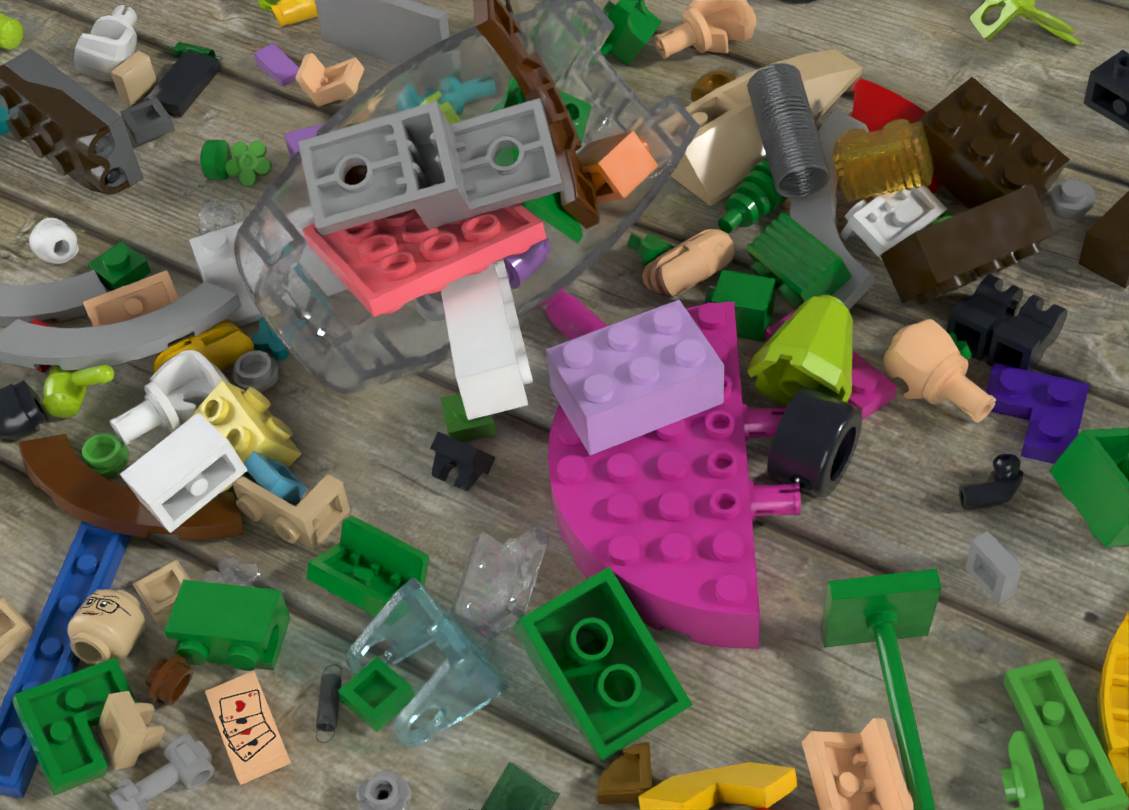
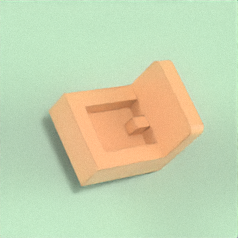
[296,53,365,107]

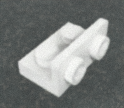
[840,172,947,261]

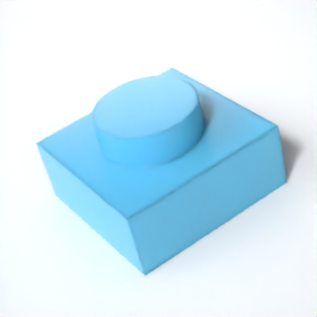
[244,451,308,504]

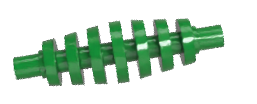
[718,157,788,233]

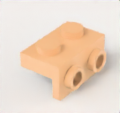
[83,270,179,327]
[802,718,914,810]

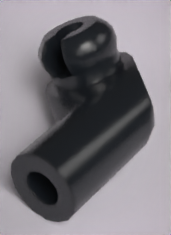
[959,454,1024,510]

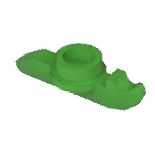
[1000,730,1044,810]

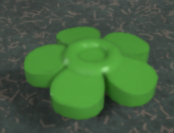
[225,141,272,186]

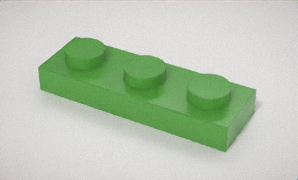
[1003,658,1129,810]

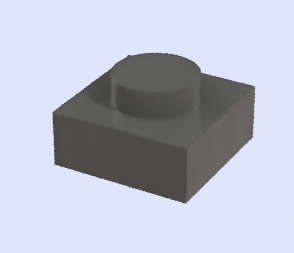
[120,97,175,145]

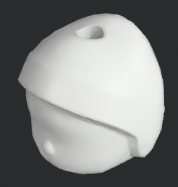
[29,218,79,264]

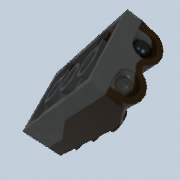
[0,49,143,195]

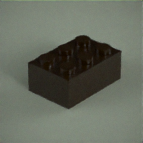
[902,77,1070,209]
[880,184,1055,304]

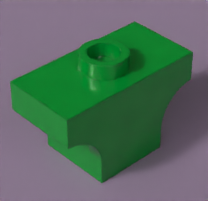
[595,0,662,65]

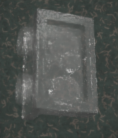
[450,526,550,640]

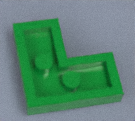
[13,657,137,796]

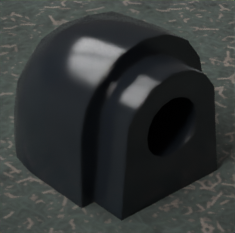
[0,380,48,440]

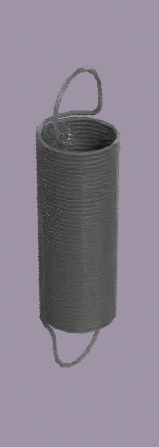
[316,664,342,743]

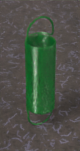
[167,42,223,60]

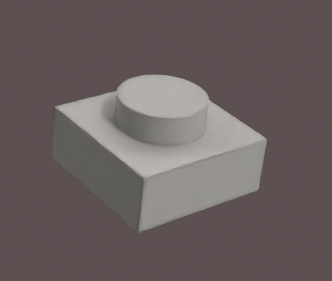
[965,530,1022,605]

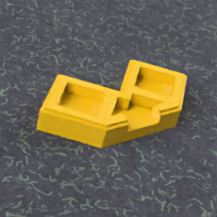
[638,762,798,810]

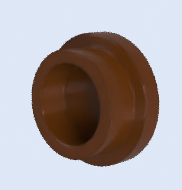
[145,654,194,706]

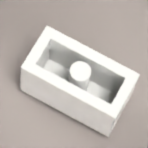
[120,412,248,533]

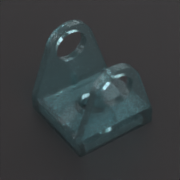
[346,577,509,746]

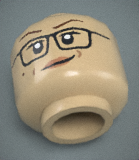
[67,589,146,666]

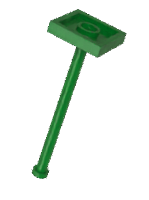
[821,569,941,810]

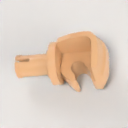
[654,0,757,59]
[883,319,996,423]

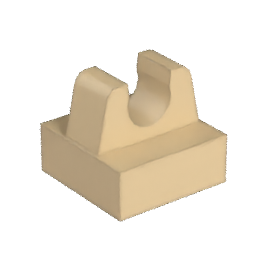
[96,691,165,770]

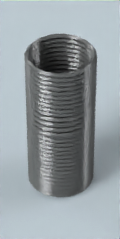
[747,63,830,198]

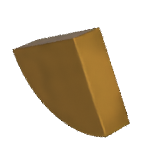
[597,742,653,804]

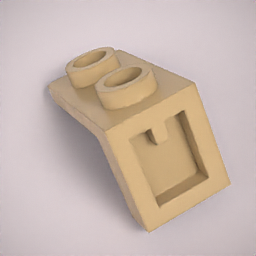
[232,474,350,551]

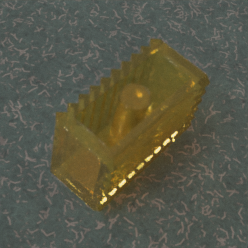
[831,119,934,202]

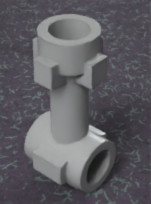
[109,734,215,810]

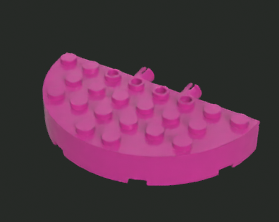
[548,301,801,649]

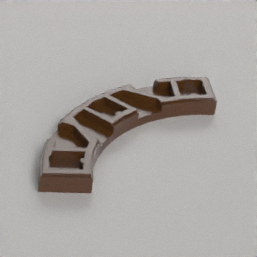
[473,0,600,229]
[18,434,244,541]

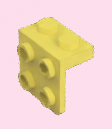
[187,380,302,493]

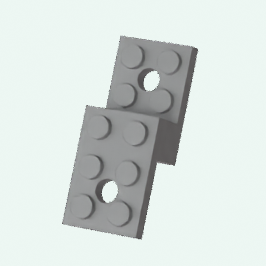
[298,98,565,236]

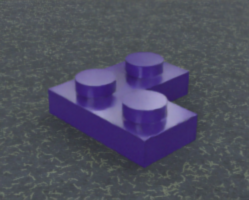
[986,363,1090,464]

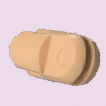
[642,229,735,297]

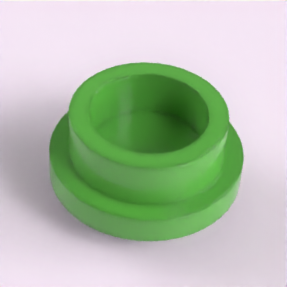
[81,433,129,477]

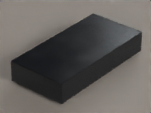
[145,51,220,117]

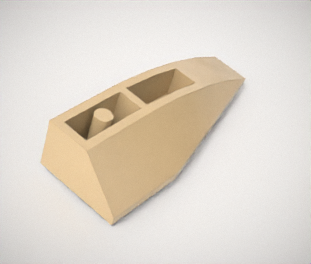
[654,49,863,206]

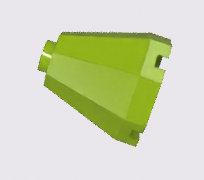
[747,295,853,407]

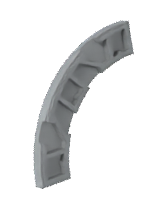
[790,109,876,310]
[0,270,107,327]
[0,281,241,370]

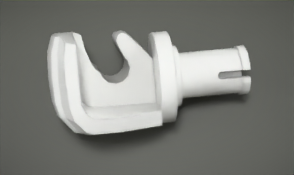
[74,5,137,82]
[109,350,229,446]

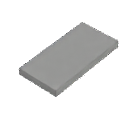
[315,0,456,77]

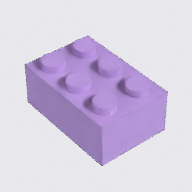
[546,300,724,455]

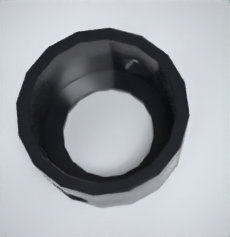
[767,387,863,497]

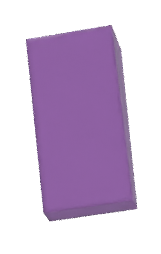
[254,43,299,87]

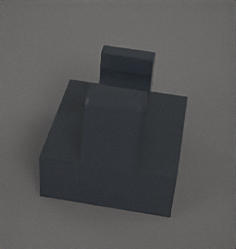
[430,431,496,491]

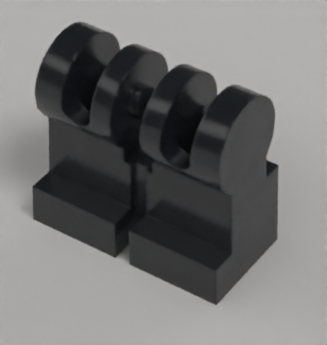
[946,274,1068,371]

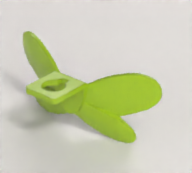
[970,0,1082,46]

